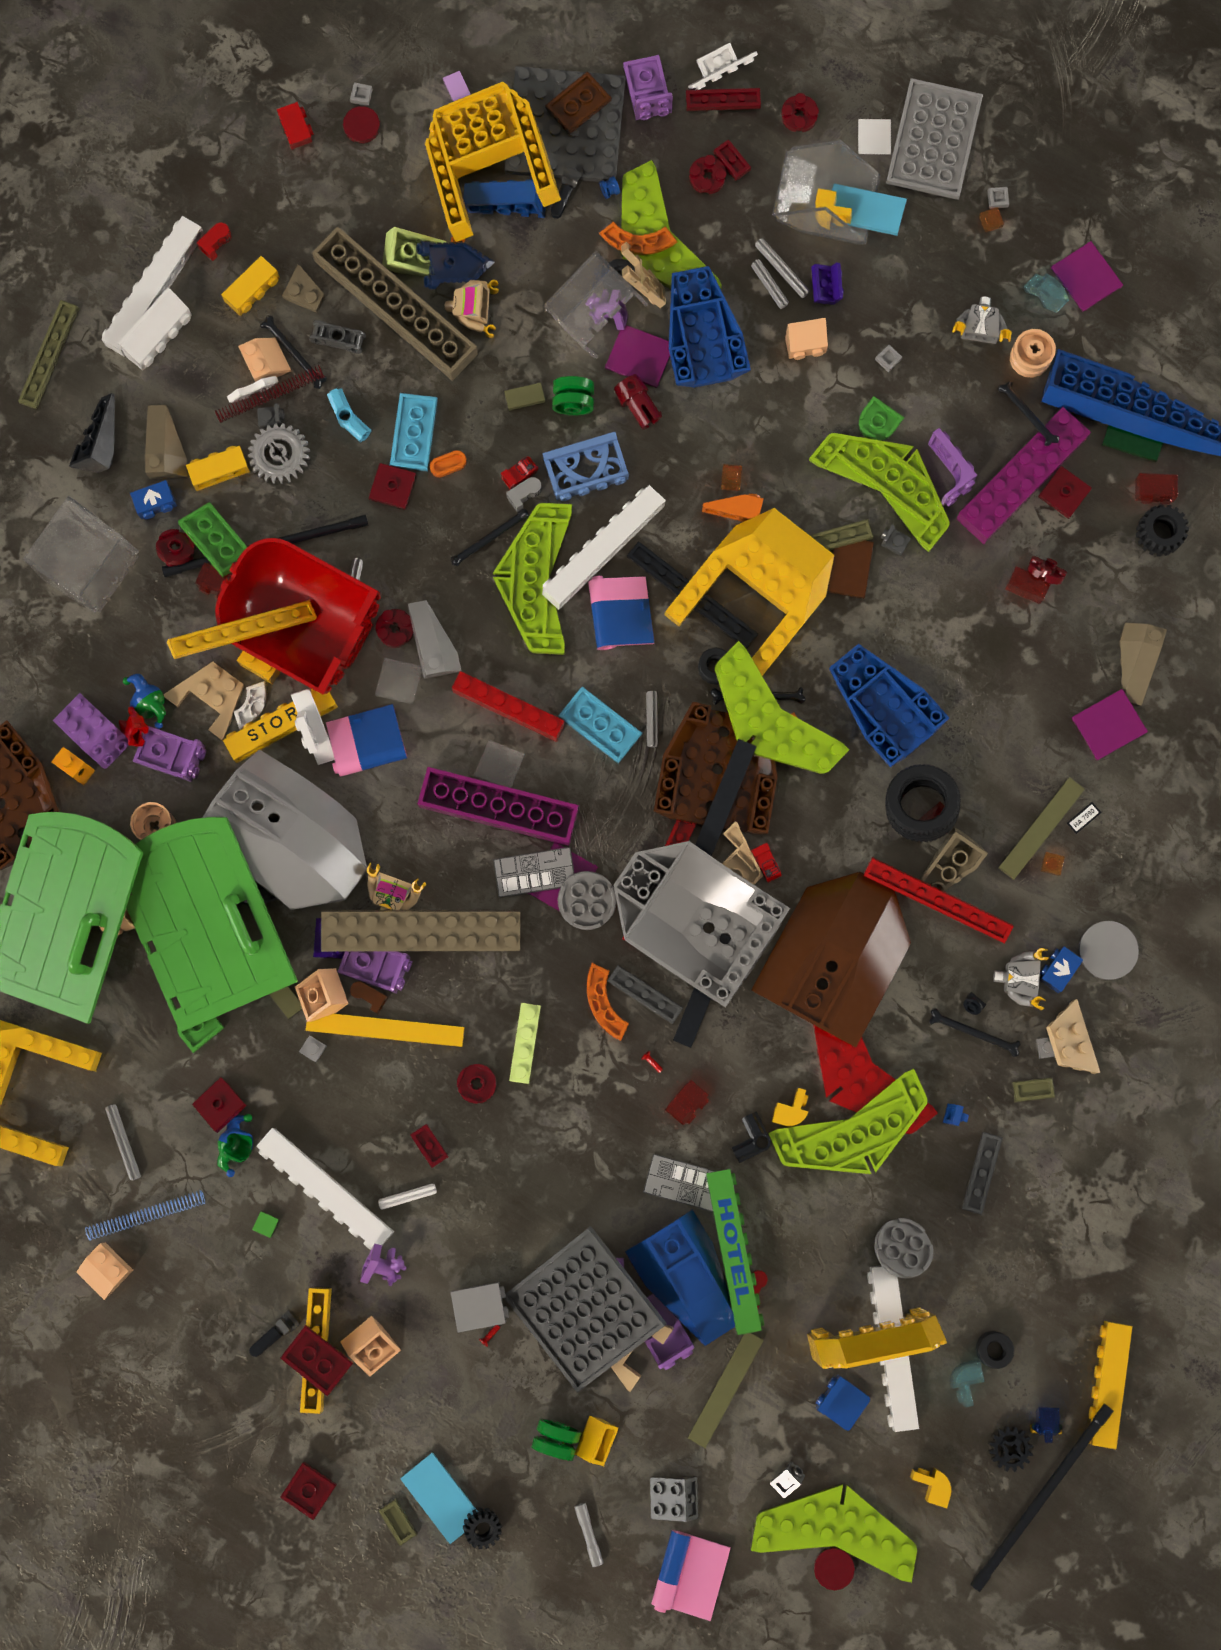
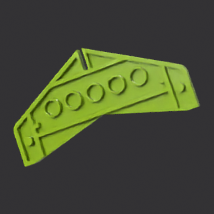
[621,160,722,289]
[809,433,950,552]
[493,503,572,655]
[715,641,849,774]
[768,1069,928,1174]
[751,1484,917,1583]

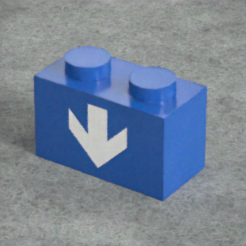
[130,480,177,519]
[1039,946,1083,993]

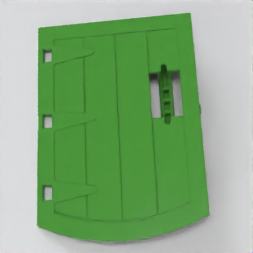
[0,812,143,1024]
[126,817,298,1032]

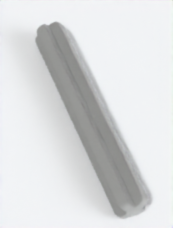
[755,238,809,298]
[105,1104,141,1181]

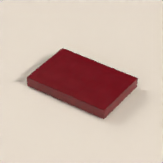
[280,1325,353,1396]

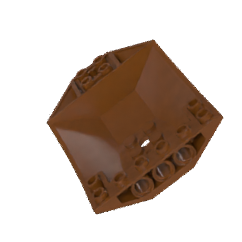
[751,871,911,1047]

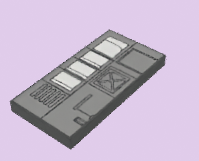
[493,847,574,898]
[643,1154,717,1212]

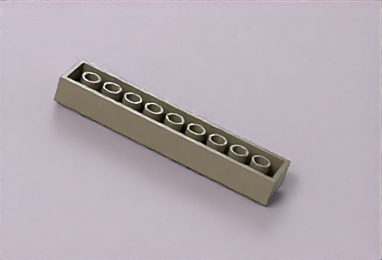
[312,226,478,381]
[321,910,520,952]

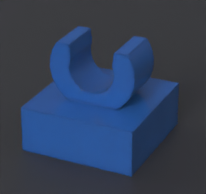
[943,1104,969,1126]

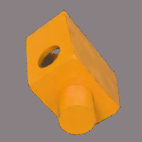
[52,747,96,786]

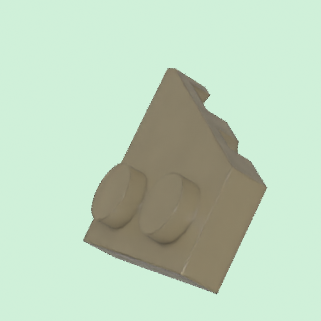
[282,264,325,313]

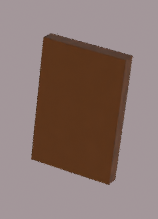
[545,71,612,135]
[827,541,874,599]

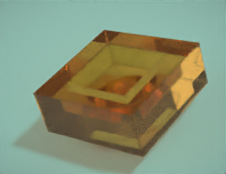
[979,207,1004,233]
[1040,852,1065,876]

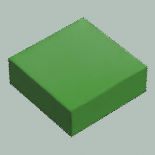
[252,1211,280,1238]

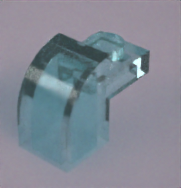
[1024,273,1069,313]
[950,1360,985,1407]

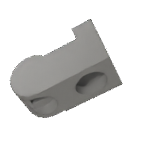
[506,477,541,513]

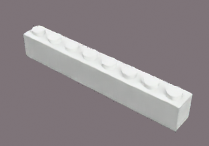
[102,216,205,357]
[542,485,666,610]
[256,1128,394,1250]
[867,1265,919,1432]

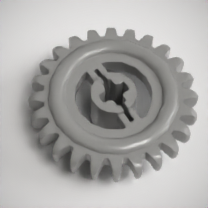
[247,423,310,484]

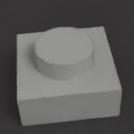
[350,82,373,106]
[988,187,1009,209]
[875,345,902,373]
[299,1035,327,1063]
[1036,1037,1055,1059]

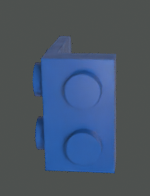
[815,1374,870,1431]

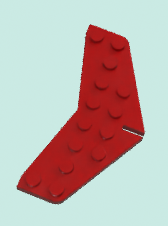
[813,1025,938,1134]

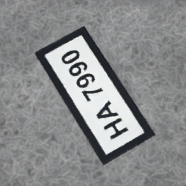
[1067,802,1102,834]

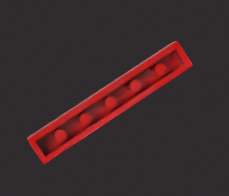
[452,671,565,742]

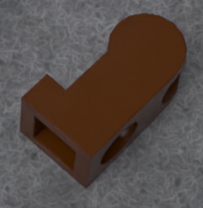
[350,982,388,1014]

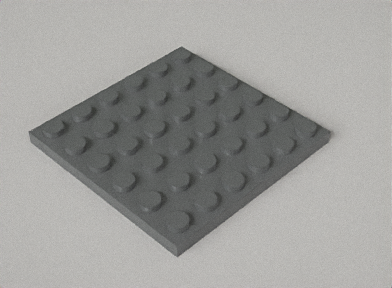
[505,66,626,182]
[505,1226,667,1392]

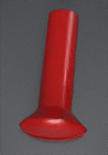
[642,1051,663,1073]
[479,1325,501,1347]

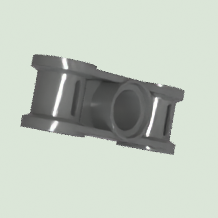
[309,320,366,354]

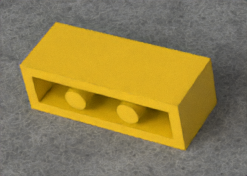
[221,256,280,316]
[186,446,250,491]

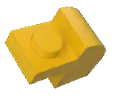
[815,188,852,227]
[771,1088,808,1126]
[910,1467,951,1508]

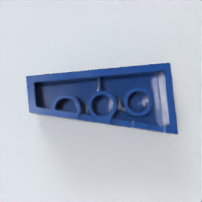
[463,179,546,218]

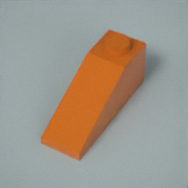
[702,493,763,522]

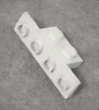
[688,43,758,90]
[291,689,335,765]

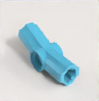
[327,388,372,443]

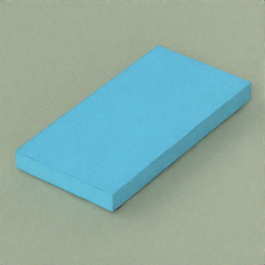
[832,183,907,236]
[390,393,438,472]
[558,687,643,764]
[400,1452,478,1544]

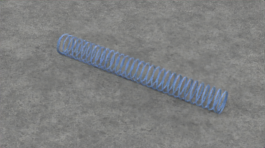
[85,1190,205,1241]

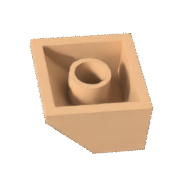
[785,318,828,360]
[238,337,291,382]
[295,968,349,1022]
[77,1242,133,1300]
[341,1316,401,1376]

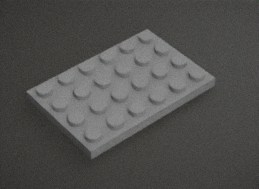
[886,78,983,200]

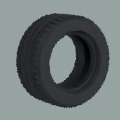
[885,764,961,842]

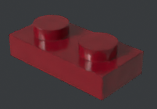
[713,139,751,181]
[410,1124,449,1168]

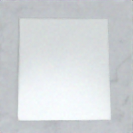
[858,119,891,154]

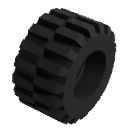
[1136,504,1189,557]

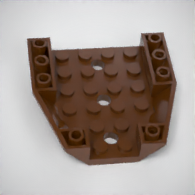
[653,702,777,834]
[0,720,59,871]

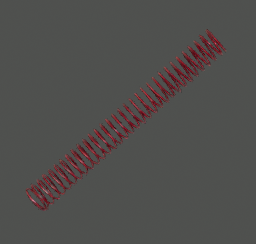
[215,365,324,423]

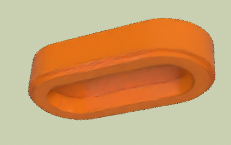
[430,450,467,478]

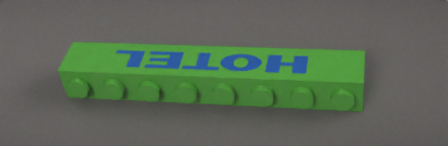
[706,1169,765,1335]

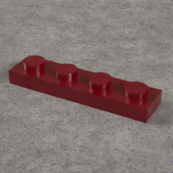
[686,88,761,111]

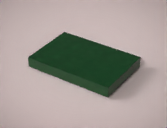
[1102,425,1163,462]

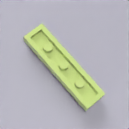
[509,1003,541,1084]

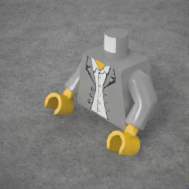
[952,297,1012,344]
[993,948,1049,1010]

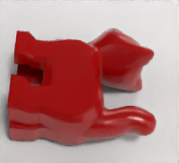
[119,706,149,747]

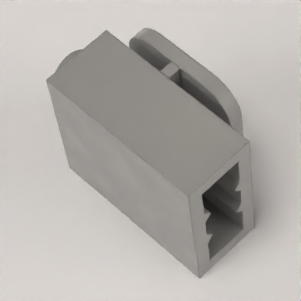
[451,1282,509,1333]

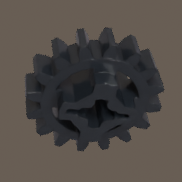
[988,1426,1033,1472]

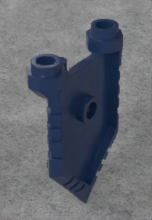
[416,241,495,289]

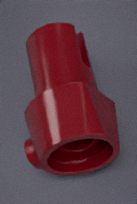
[614,374,662,430]

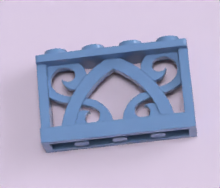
[542,432,629,501]

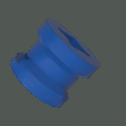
[599,176,620,199]

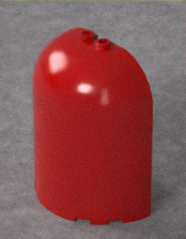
[215,538,381,695]

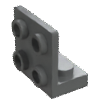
[650,1476,698,1522]

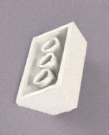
[118,288,192,370]

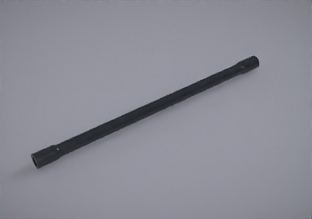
[162,514,369,577]
[970,1404,1114,1592]

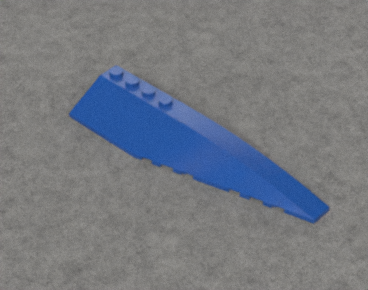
[1041,349,1221,456]

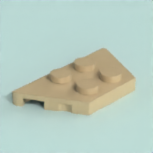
[1046,999,1100,1074]

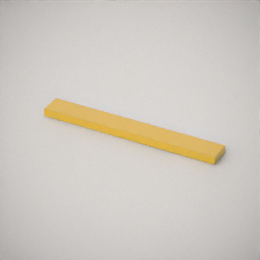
[167,600,317,659]
[305,1014,465,1047]

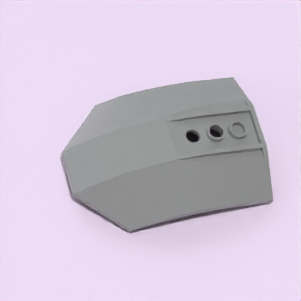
[203,749,367,910]
[613,841,790,1008]

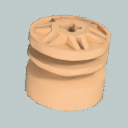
[130,802,177,841]

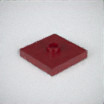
[369,463,416,510]
[1038,466,1092,519]
[192,1077,247,1133]
[280,1462,337,1520]

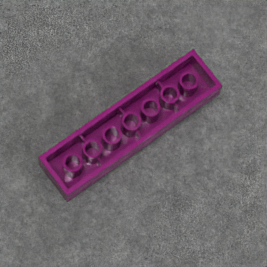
[956,407,1091,544]
[417,767,579,846]

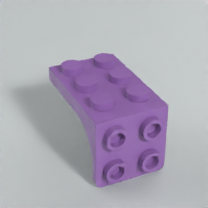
[623,55,673,120]
[928,428,977,507]
[53,693,129,769]
[133,726,206,782]
[338,951,412,994]
[644,1294,695,1370]

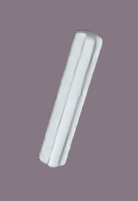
[378,1183,437,1209]

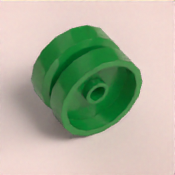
[552,376,594,416]
[531,1419,581,1461]

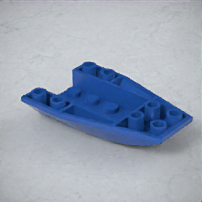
[669,266,751,388]
[829,644,949,768]
[625,1209,735,1346]

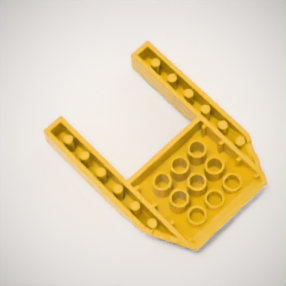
[425,82,561,242]
[664,508,834,676]
[0,1020,102,1166]
[807,1307,947,1369]

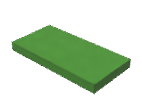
[178,502,247,577]

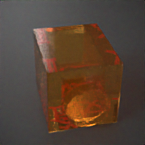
[721,464,742,491]

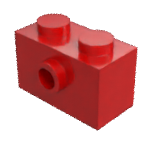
[277,102,314,150]

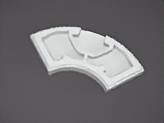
[227,376,279,403]
[234,681,267,730]

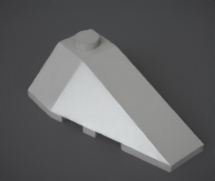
[407,600,461,679]

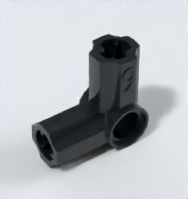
[732,1112,772,1163]

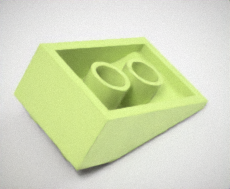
[382,227,446,276]

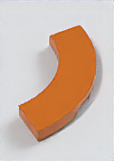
[599,221,678,255]
[587,963,629,1041]

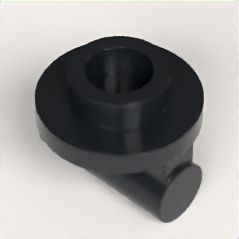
[963,992,987,1015]

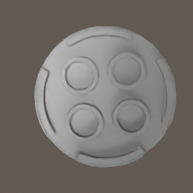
[558,871,617,930]
[1078,921,1139,980]
[874,1218,933,1278]

